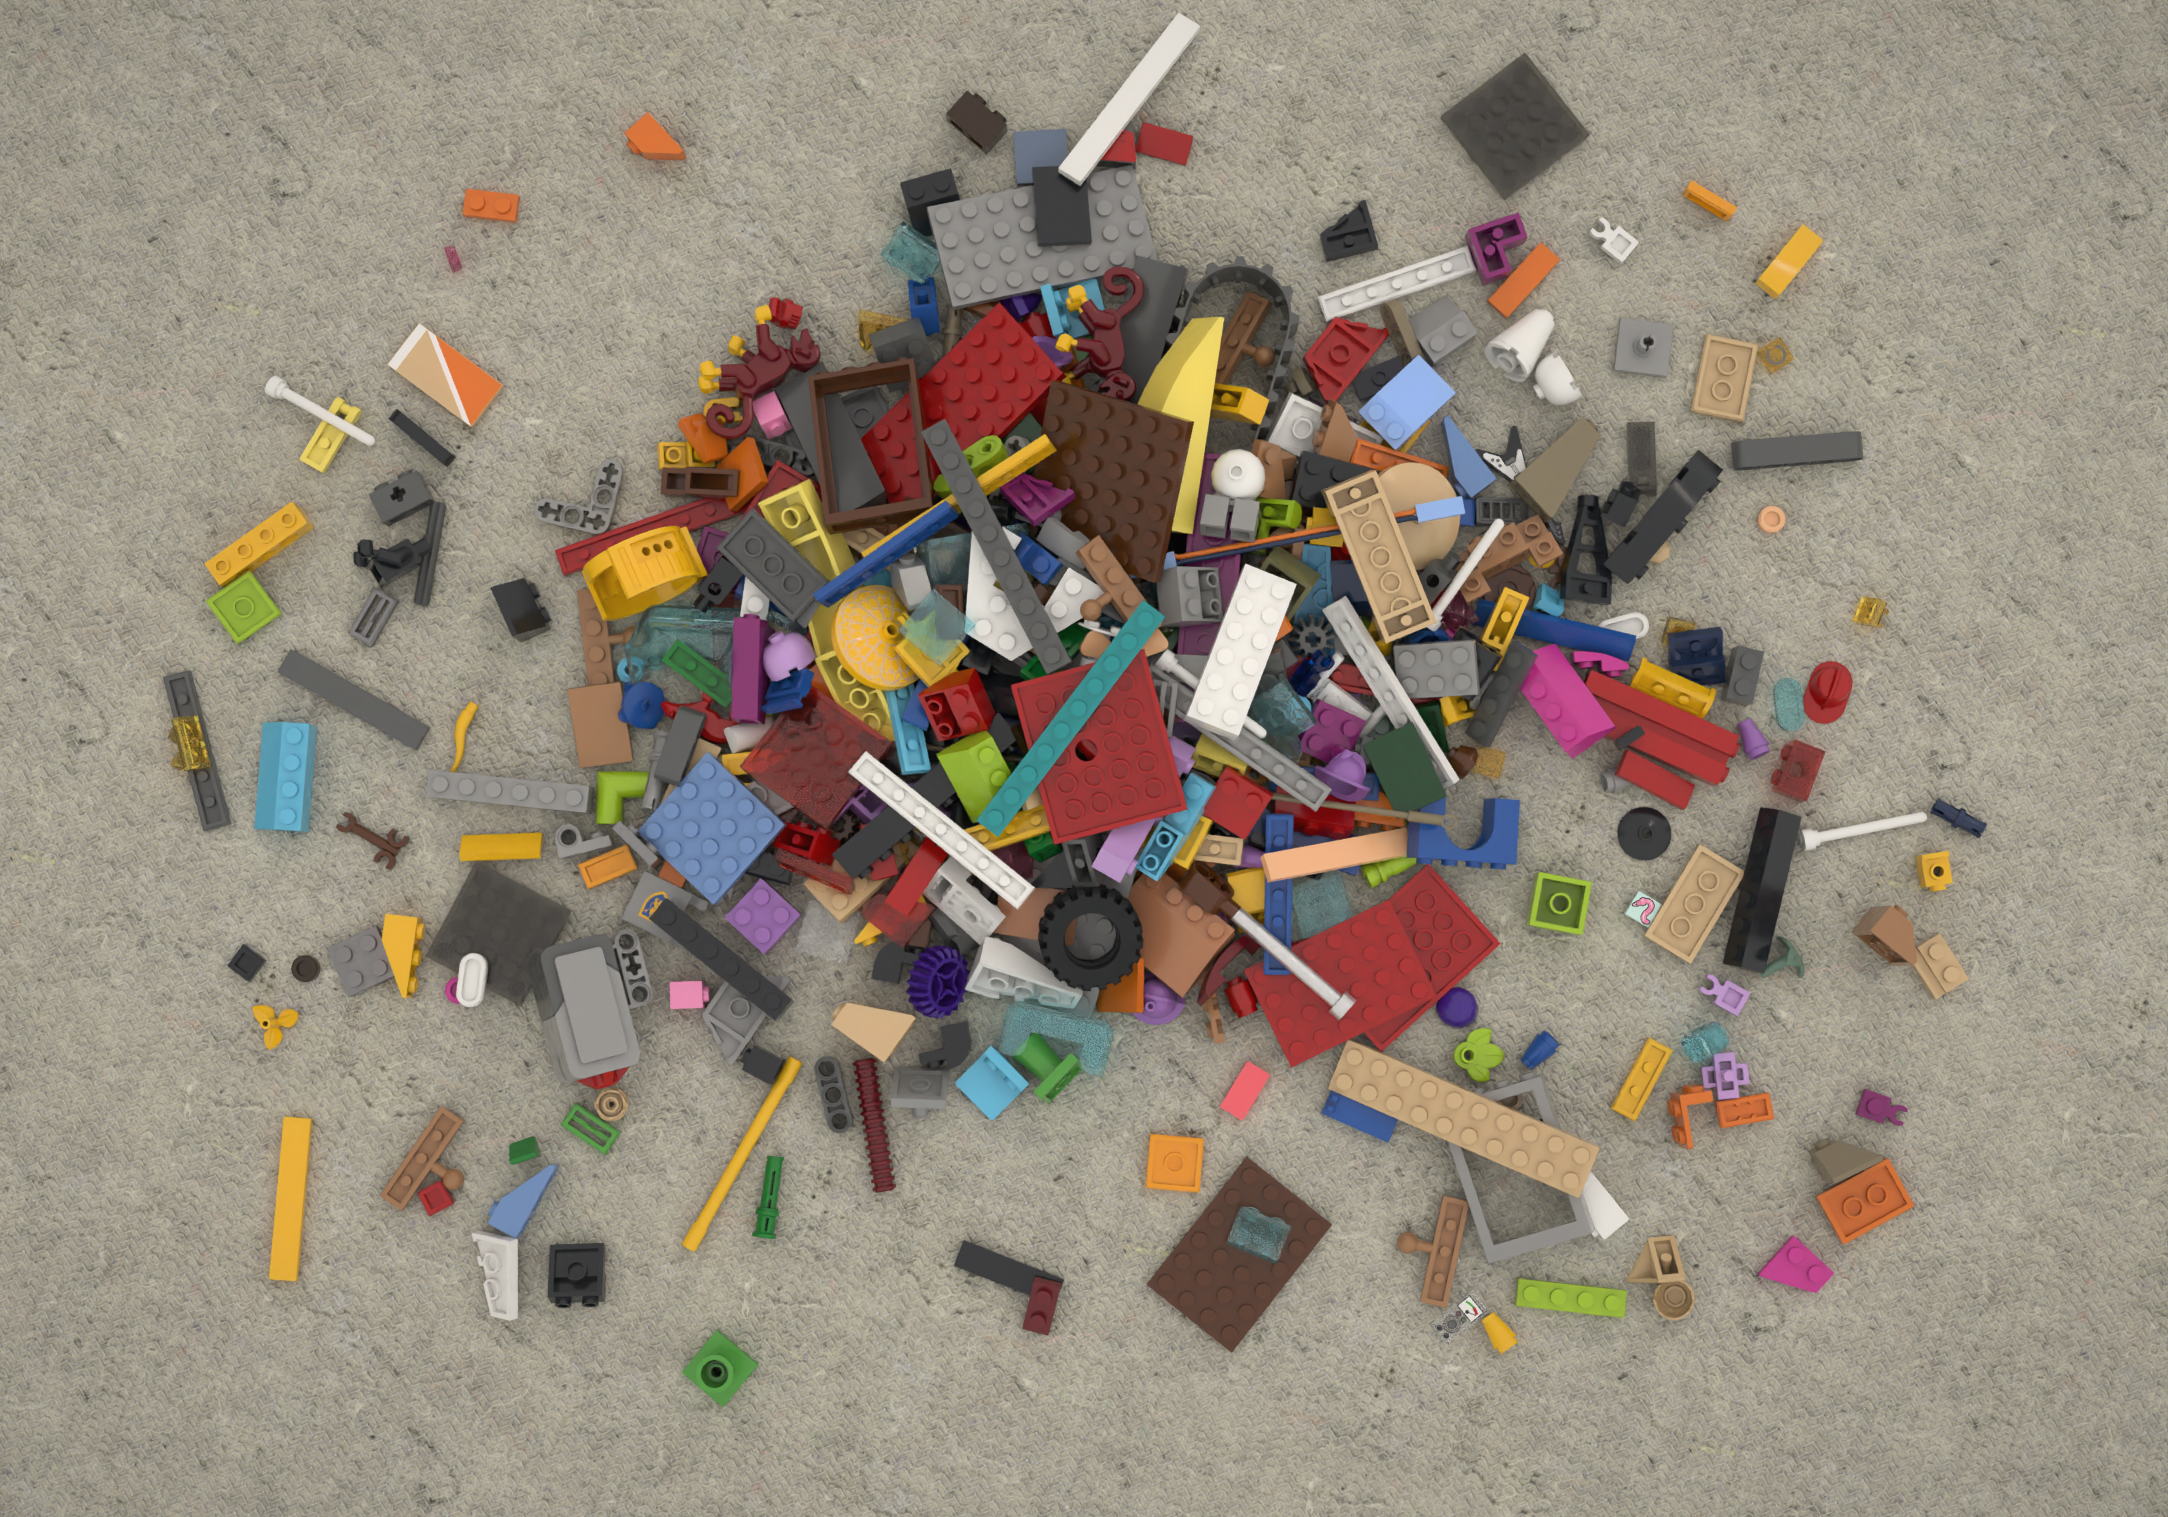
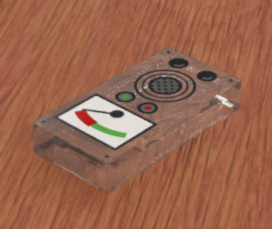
[1430,1289,1489,1346]

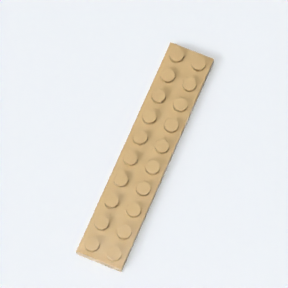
[1328,1039,1601,1198]

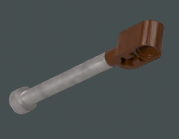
[1178,860,1356,1021]

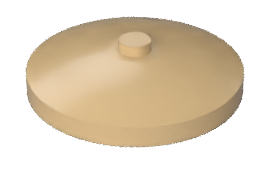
[1378,462,1460,570]

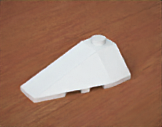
[965,936,1083,1009]

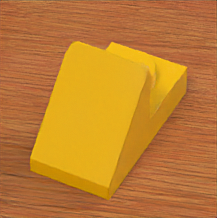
[1439,696,1478,727]

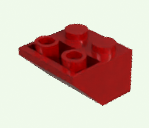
[918,667,996,742]

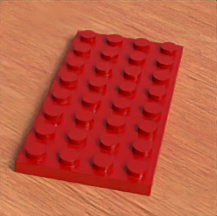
[861,303,1067,503]

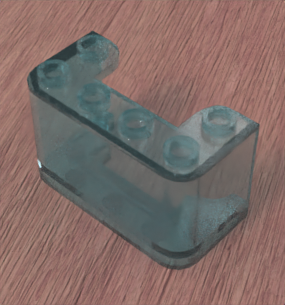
[997,1002,1113,1077]

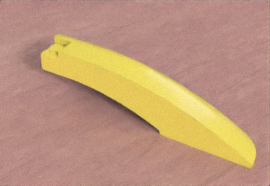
[758,479,895,741]

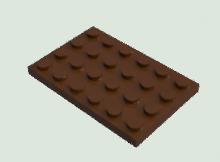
[1147,1157,1332,1353]

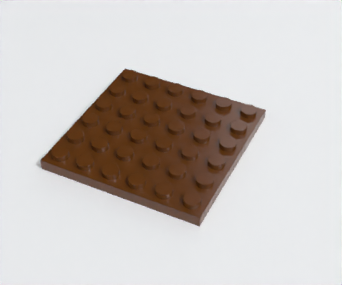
[1022,380,1194,583]

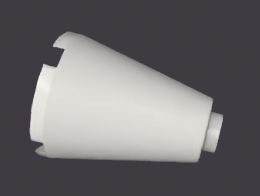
[1484,309,1555,382]

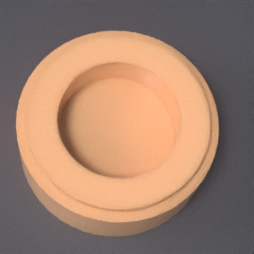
[1757,506,1785,534]

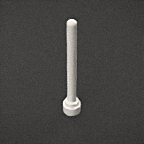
[265,376,375,446]
[1427,519,1504,631]
[1154,649,1267,738]
[1799,812,1927,851]

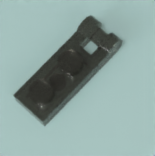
[1626,422,1657,497]

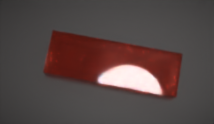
[775,848,856,895]

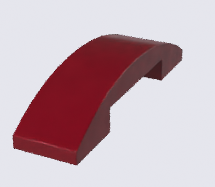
[1197,934,1262,1006]

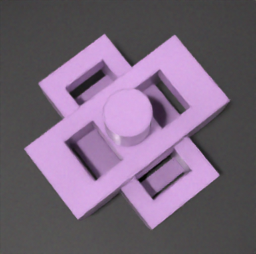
[1700,1052,1749,1100]

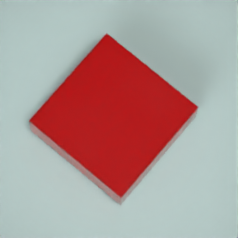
[417,1180,455,1217]

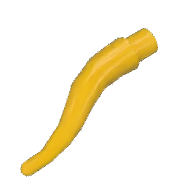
[450,701,479,772]

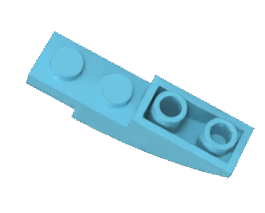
[1135,773,1216,881]

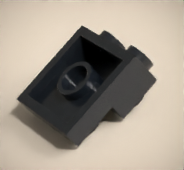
[548,1243,606,1308]

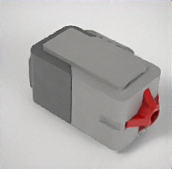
[527,929,652,1090]

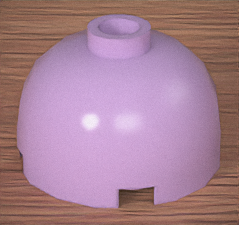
[762,631,817,682]

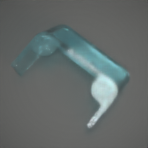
[625,604,743,690]

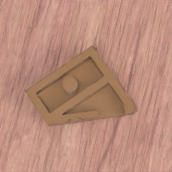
[1251,439,1287,500]

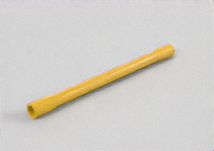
[681,1055,803,1252]

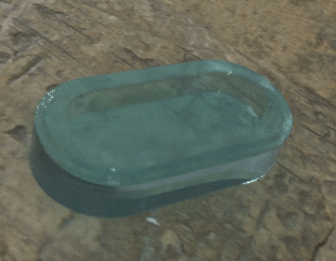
[1773,678,1805,732]

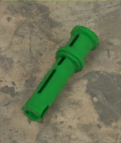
[752,1155,784,1239]

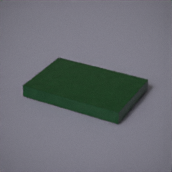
[1363,722,1447,819]

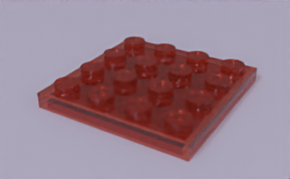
[740,685,893,830]

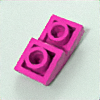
[1570,651,1629,678]

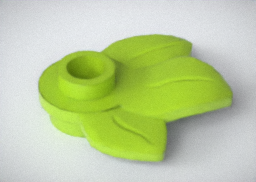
[1453,1028,1505,1082]

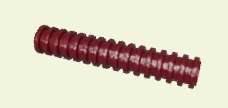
[853,1058,896,1193]

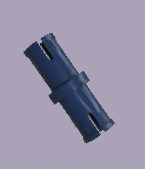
[1930,798,1987,839]

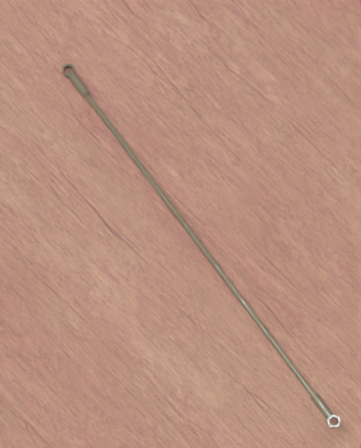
[876,740,1457,830]

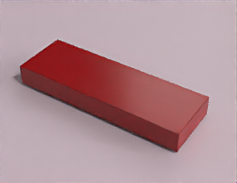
[1615,750,1695,810]

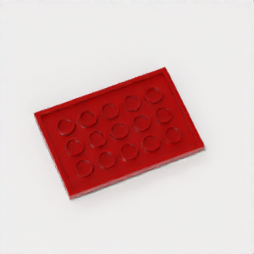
[1363,864,1501,1052]
[1244,899,1437,1068]

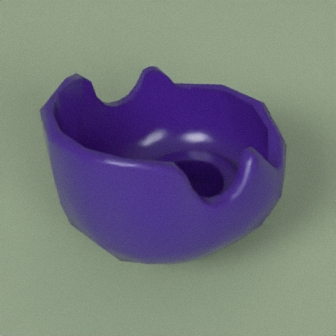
[1436,987,1479,1029]

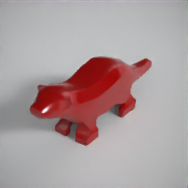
[660,692,759,750]

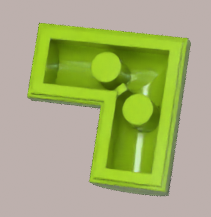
[1242,497,1302,555]
[596,771,649,825]

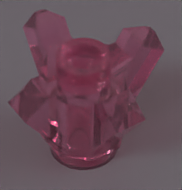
[1441,591,1480,630]

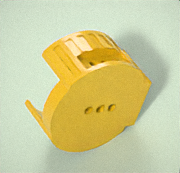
[582,526,708,621]

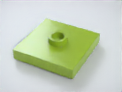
[205,570,282,644]

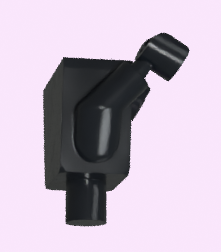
[353,538,432,589]

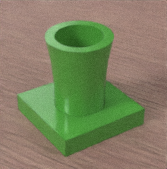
[1012,1031,1086,1104]
[682,1329,759,1407]

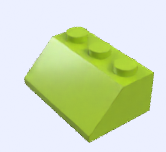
[936,730,1011,823]

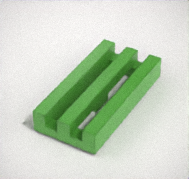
[561,1102,621,1155]

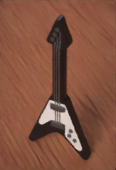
[1475,426,1565,545]

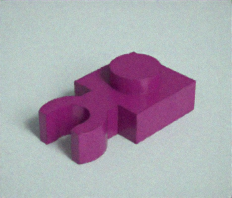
[1855,1089,1908,1126]

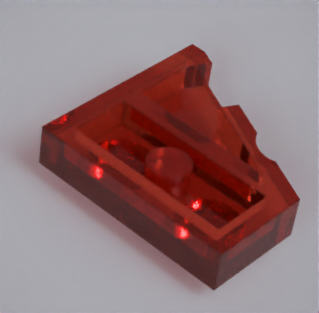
[861,893,935,948]

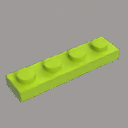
[1515,1278,1627,1318]

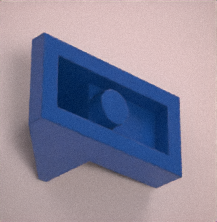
[1015,532,1063,586]

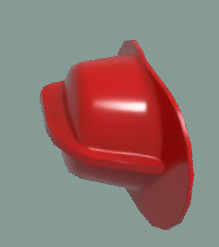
[1803,661,1853,724]

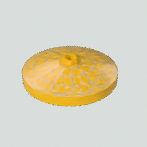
[831,585,919,691]

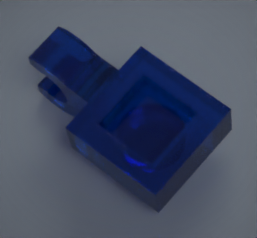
[1290,650,1335,697]

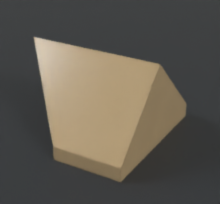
[1625,1235,1685,1283]

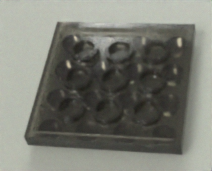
[1441,53,1590,200]
[426,861,572,1006]

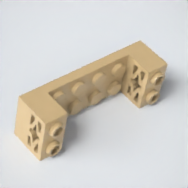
[1321,470,1437,643]

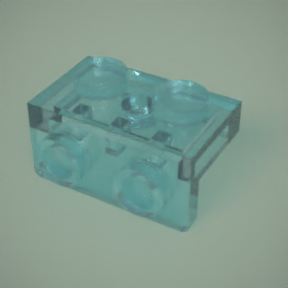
[880,221,940,284]
[1225,1206,1291,1264]

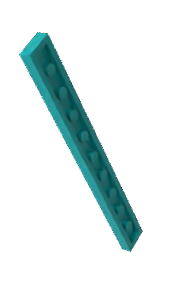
[976,600,1166,837]

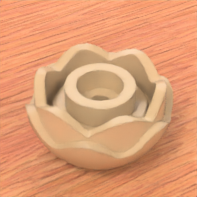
[594,1088,628,1121]

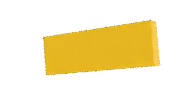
[459,832,543,861]
[1610,1037,1673,1121]

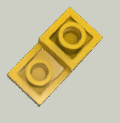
[657,441,715,470]

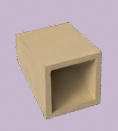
[831,1002,919,1063]

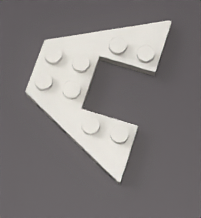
[964,527,1104,661]

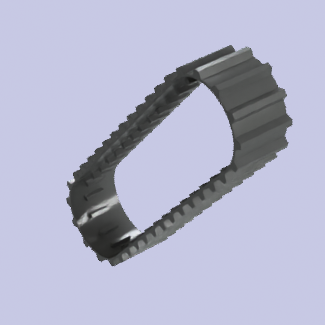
[1082,256,1299,630]

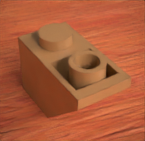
[1312,399,1357,463]

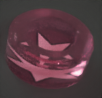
[444,245,462,273]

